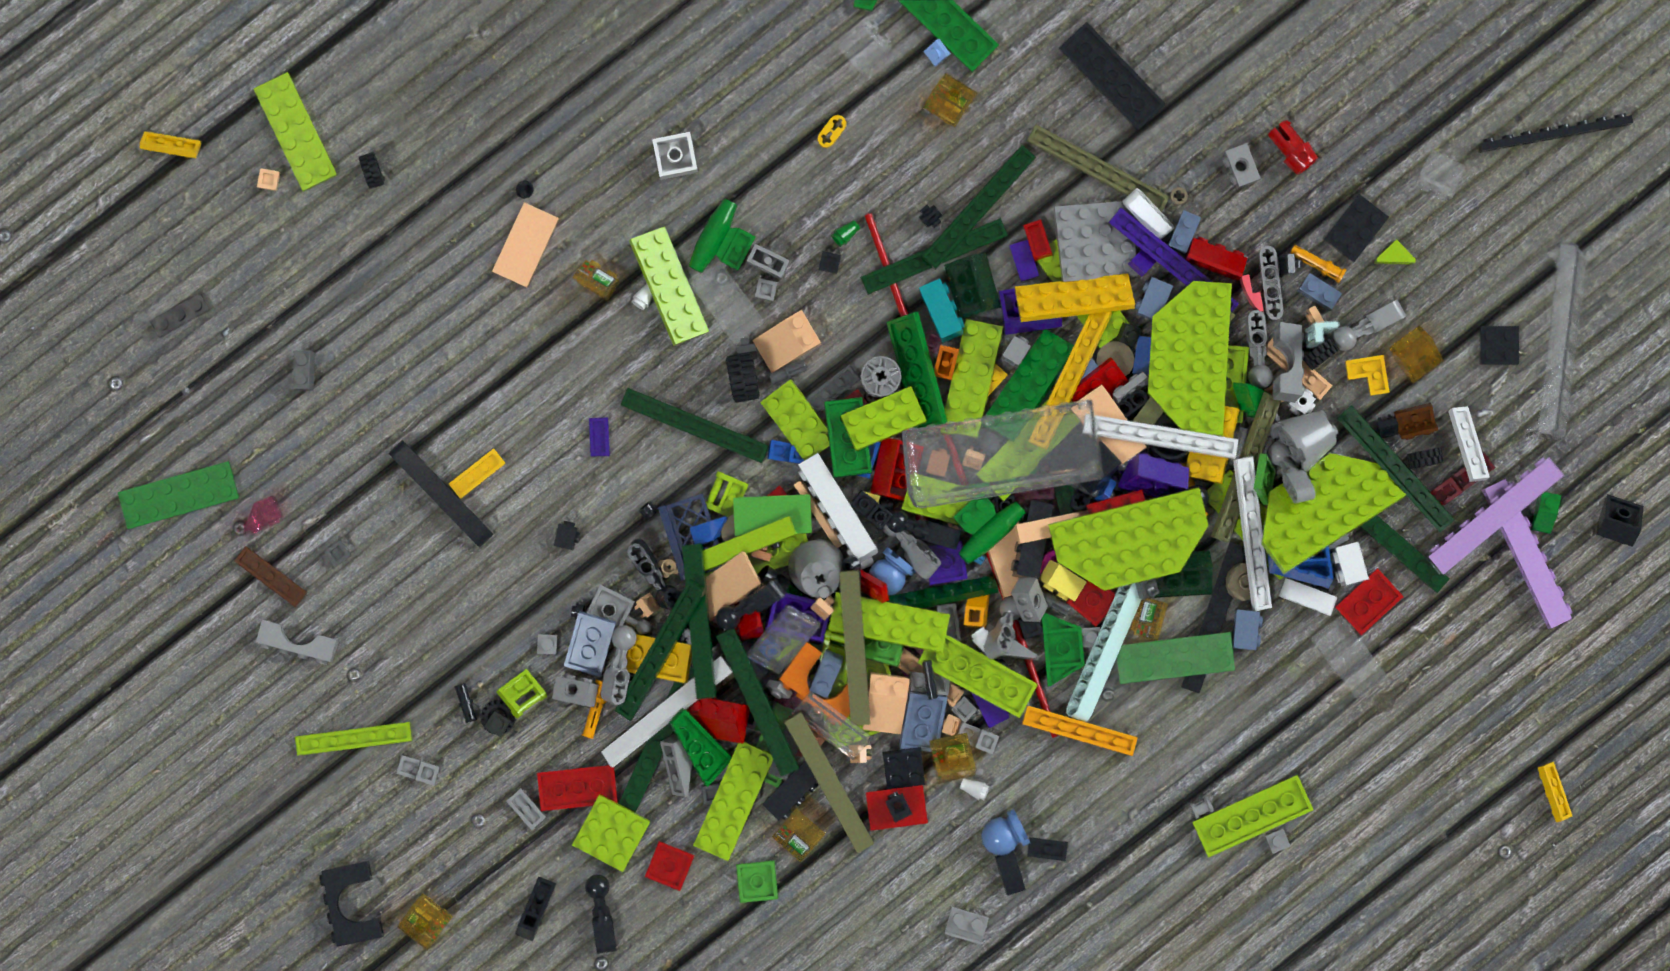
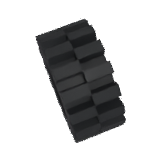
[359,152,385,189]
[1303,338,1339,370]
[1407,448,1444,469]
[480,700,516,735]

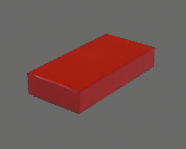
[1023,219,1053,261]

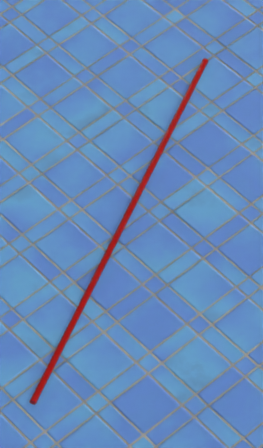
[865,213,1059,738]

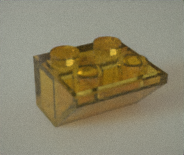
[1389,326,1443,383]

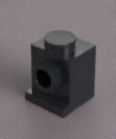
[885,791,912,822]

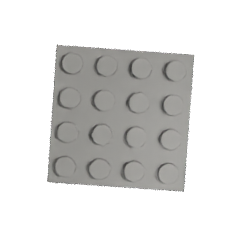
[1053,201,1138,282]

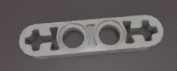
[1258,246,1283,321]

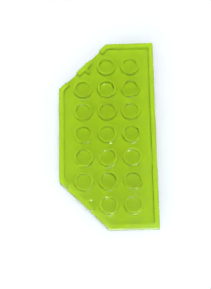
[1148,281,1232,436]
[1261,453,1406,574]
[1048,487,1208,590]

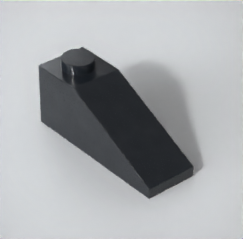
[515,877,556,942]

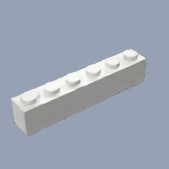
[798,453,878,563]

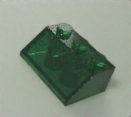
[944,253,1001,319]
[1154,551,1213,598]

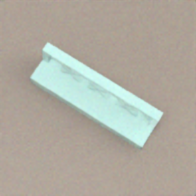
[1305,321,1338,349]

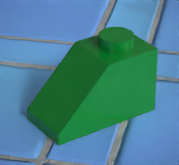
[1233,382,1270,418]
[1531,492,1561,534]

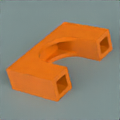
[779,641,869,724]

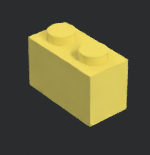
[1038,560,1086,601]

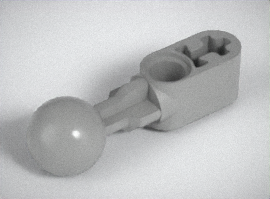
[1332,300,1406,351]
[1245,310,1273,389]
[1267,441,1315,504]
[882,525,941,579]
[984,596,1021,659]
[601,626,637,705]

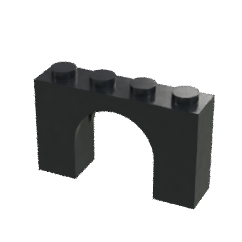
[319,861,384,947]

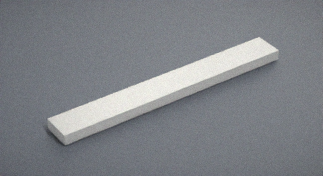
[1082,414,1238,459]
[1233,456,1272,611]
[601,656,732,767]

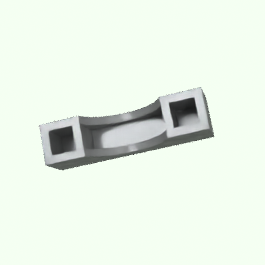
[1273,322,1304,403]
[256,620,339,665]

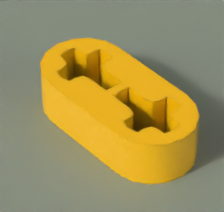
[818,115,846,148]

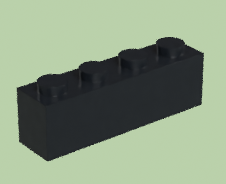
[1011,499,1053,580]
[762,761,833,821]

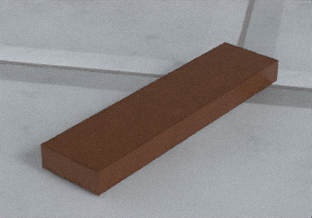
[234,546,307,607]

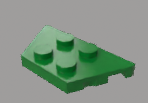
[1042,613,1085,686]

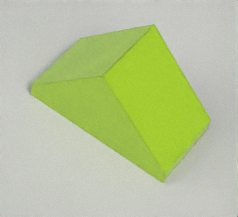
[1374,239,1415,265]

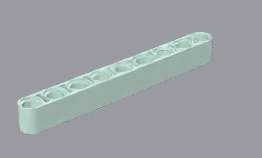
[1066,583,1142,722]

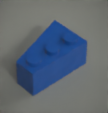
[1267,546,1333,588]

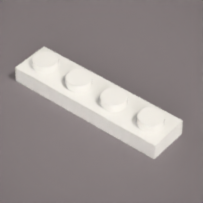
[1448,406,1490,482]

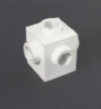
[1287,388,1316,416]

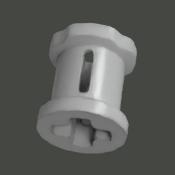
[1189,796,1214,819]

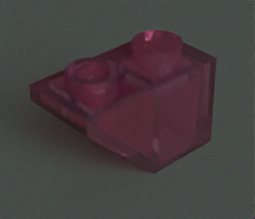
[1014,479,1054,501]
[244,496,284,534]

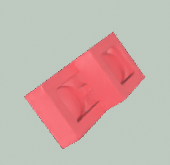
[1240,275,1264,312]

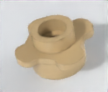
[658,556,679,578]

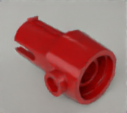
[1268,120,1318,175]

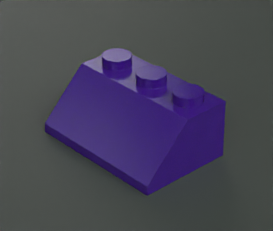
[999,289,1062,335]
[1118,453,1189,498]
[764,593,832,645]

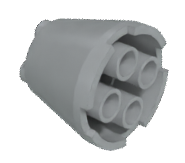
[1271,410,1338,473]
[788,539,844,598]

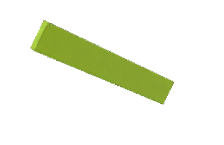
[703,516,797,571]
[295,722,412,756]

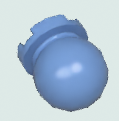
[868,547,916,596]
[981,809,1030,855]

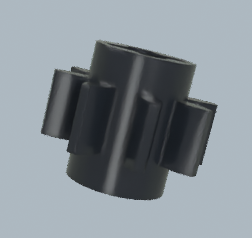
[919,205,942,228]

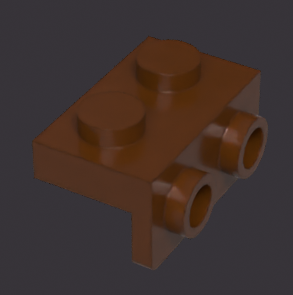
[1394,403,1438,440]

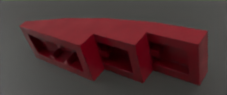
[1430,452,1496,506]

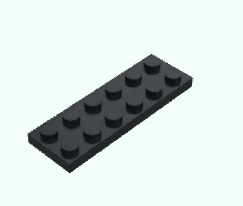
[1059,22,1166,131]

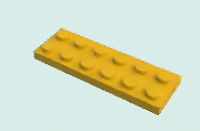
[1015,273,1135,322]

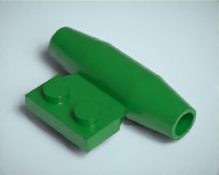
[689,199,756,273]
[952,491,1025,564]

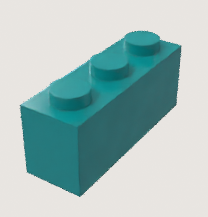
[919,279,965,343]

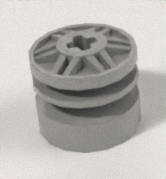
[861,356,901,399]

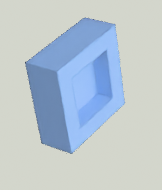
[924,39,950,66]

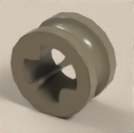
[1170,187,1188,205]

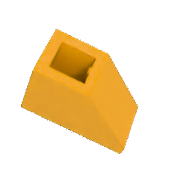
[964,595,990,628]

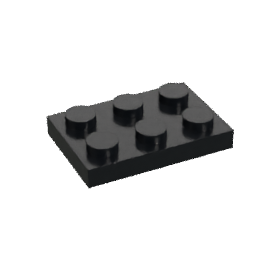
[1323,194,1389,263]

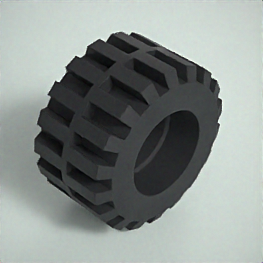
[726,352,760,403]

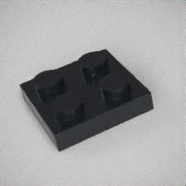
[1479,326,1519,365]
[882,747,925,790]

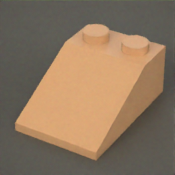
[752,310,821,373]
[863,672,910,734]

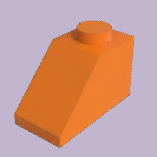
[934,345,959,380]

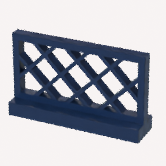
[658,494,726,581]

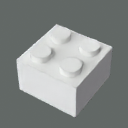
[652,132,698,180]
[1330,542,1369,586]

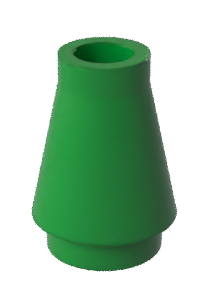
[831,220,860,247]

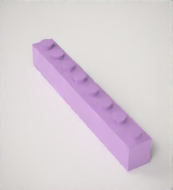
[1429,457,1564,574]
[1482,479,1572,629]

